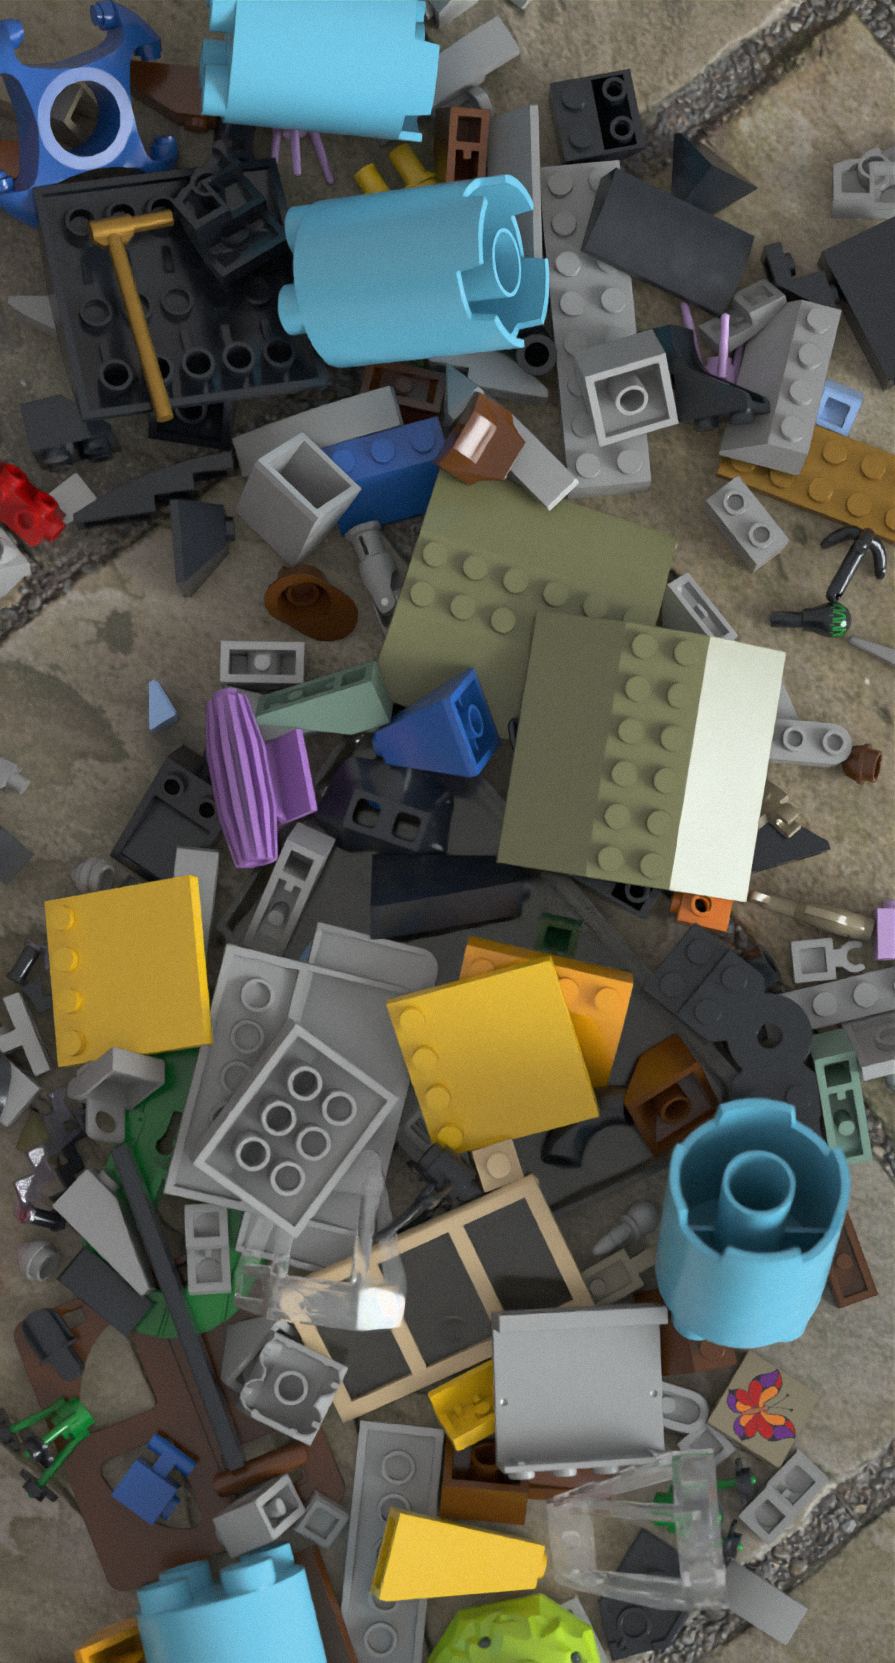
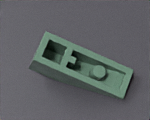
[255,660,393,735]
[806,1028,873,1165]

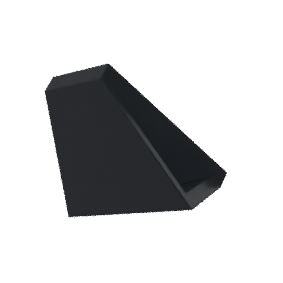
[671,132,758,215]

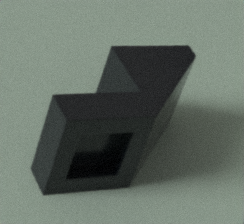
[760,242,839,309]

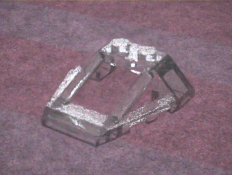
[233,1150,407,1331]
[546,1448,730,1611]

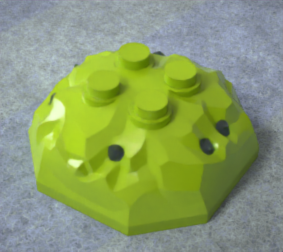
[426,1593,600,1663]

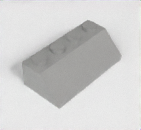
[485,105,542,258]
[719,300,842,476]

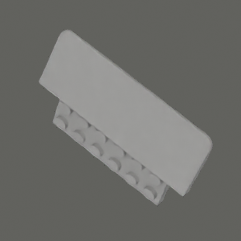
[163,921,438,1276]

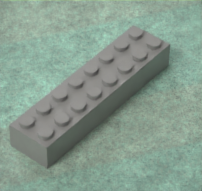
[540,160,652,499]

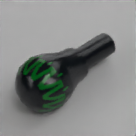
[771,602,852,638]

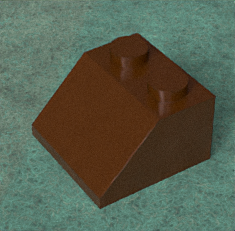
[440,1433,529,1525]

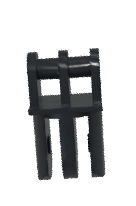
[22,1308,85,1381]

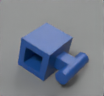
[111,1433,197,1525]

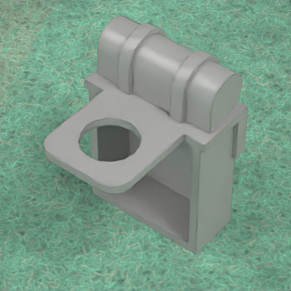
[67,1047,165,1145]

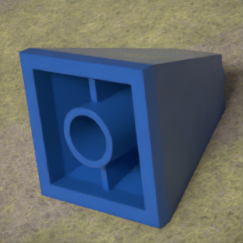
[372,667,502,777]

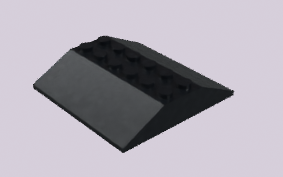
[33,157,329,423]

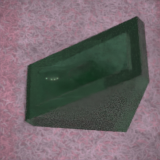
[533,912,583,959]

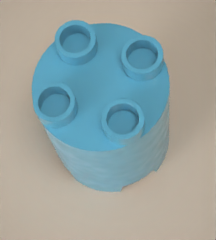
[199,0,440,142]
[278,174,549,368]
[655,1098,851,1348]
[135,1541,327,1663]

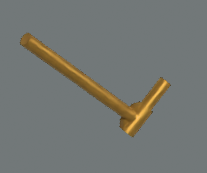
[87,209,174,422]

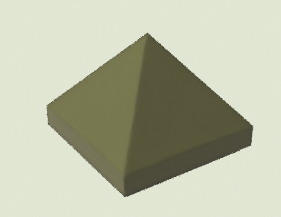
[15,1110,70,1165]

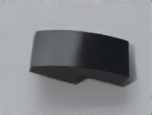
[57,1246,154,1337]

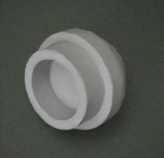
[70,857,115,894]
[17,1239,60,1282]

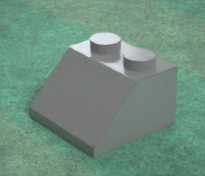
[573,329,679,447]

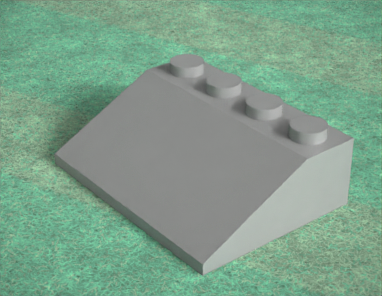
[188,1018,399,1239]

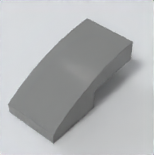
[698,278,787,355]
[184,1203,232,1295]
[738,1448,828,1545]
[708,1558,808,1645]

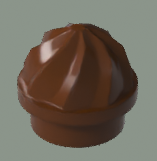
[841,743,882,785]

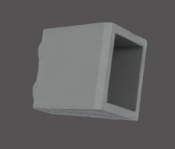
[235,432,362,566]

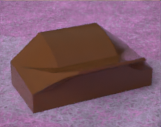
[360,362,445,425]
[433,391,525,486]

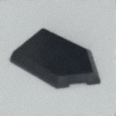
[598,1528,715,1661]

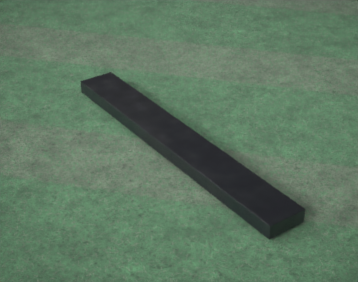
[111,1140,247,1472]

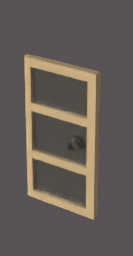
[278,1173,596,1423]

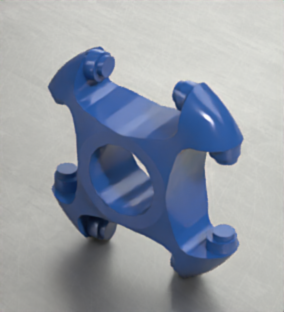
[0,0,180,230]

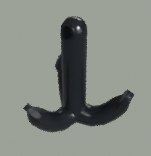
[820,526,887,602]

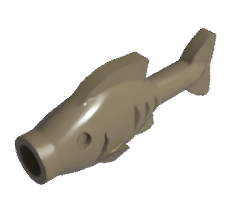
[747,890,875,943]

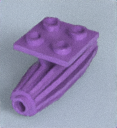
[206,688,317,868]

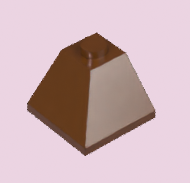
[623,1033,721,1158]
[633,1288,737,1376]

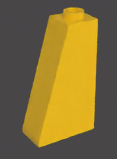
[369,1506,547,1601]

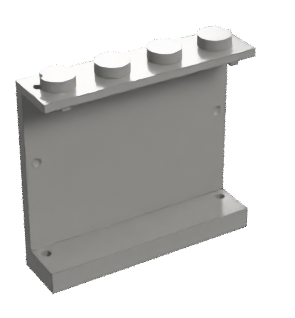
[491,1302,673,1480]

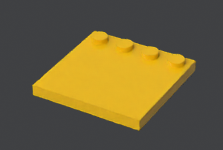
[44,875,213,1068]
[386,955,600,1154]

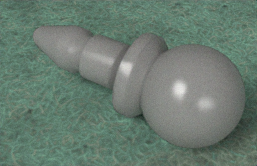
[592,1201,659,1255]

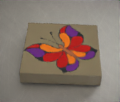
[705,1350,821,1469]

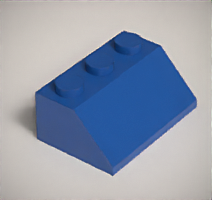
[320,416,445,537]

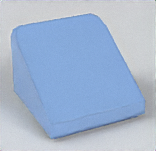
[815,379,864,437]
[149,680,180,735]

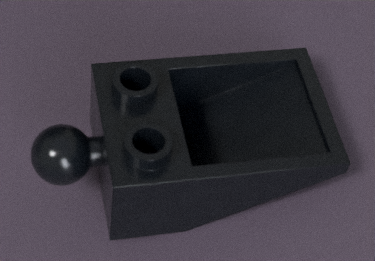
[109,744,224,882]

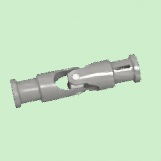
[345,521,401,637]

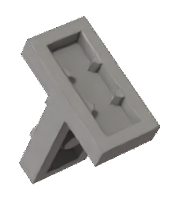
[0,992,56,1077]

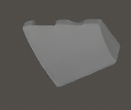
[831,146,895,219]

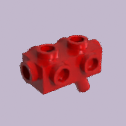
[0,461,67,548]

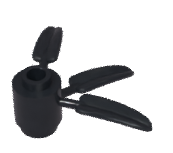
[371,1141,478,1241]

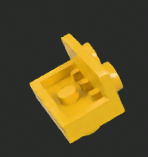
[428,1359,495,1452]

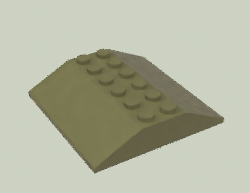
[377,468,677,742]
[496,610,786,902]

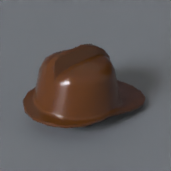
[264,564,358,642]

